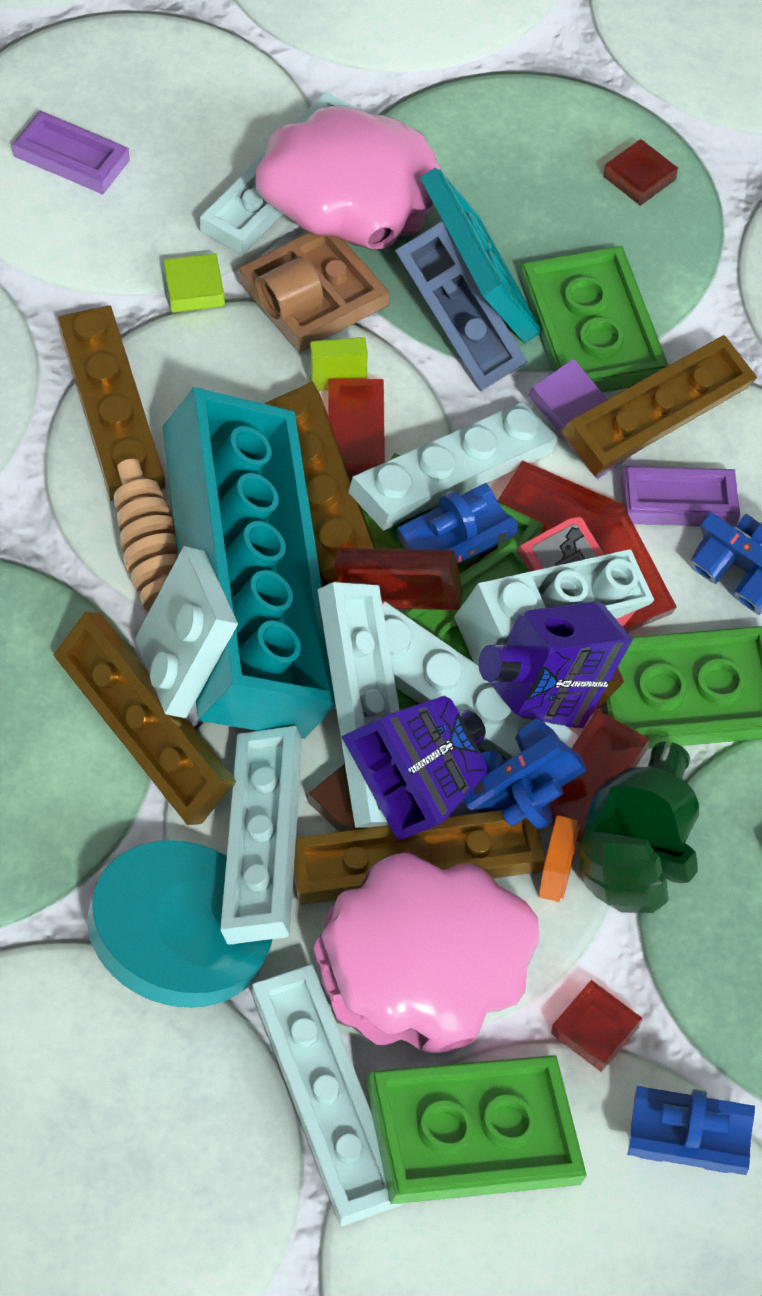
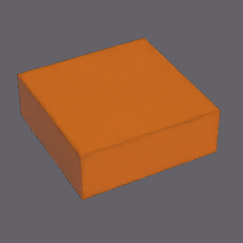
[539,815,580,902]

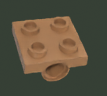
[239,232,389,352]

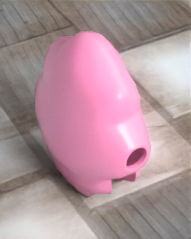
[255,106,442,250]
[313,853,539,1053]

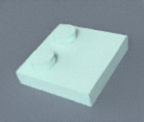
[135,546,238,718]

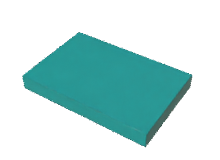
[420,167,541,343]

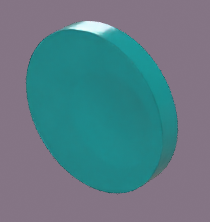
[88,840,272,1008]

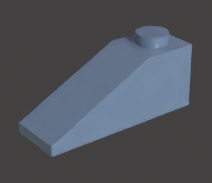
[395,221,528,392]

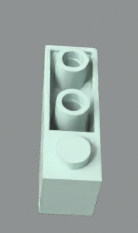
[454,549,654,665]

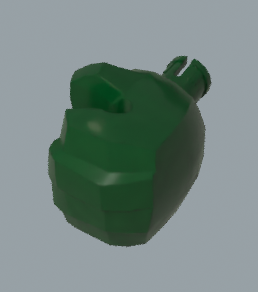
[579,742,699,913]

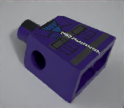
[478,602,633,728]
[342,696,487,841]

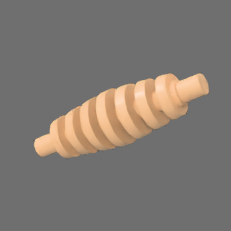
[114,459,178,612]

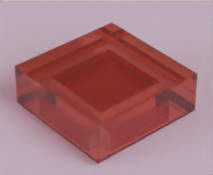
[603,139,678,206]
[551,980,642,1072]

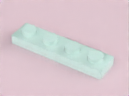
[200,92,359,255]
[348,402,558,531]
[317,582,400,828]
[382,602,582,761]
[220,726,302,945]
[252,964,403,1227]

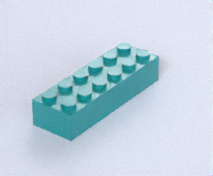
[162,387,336,739]

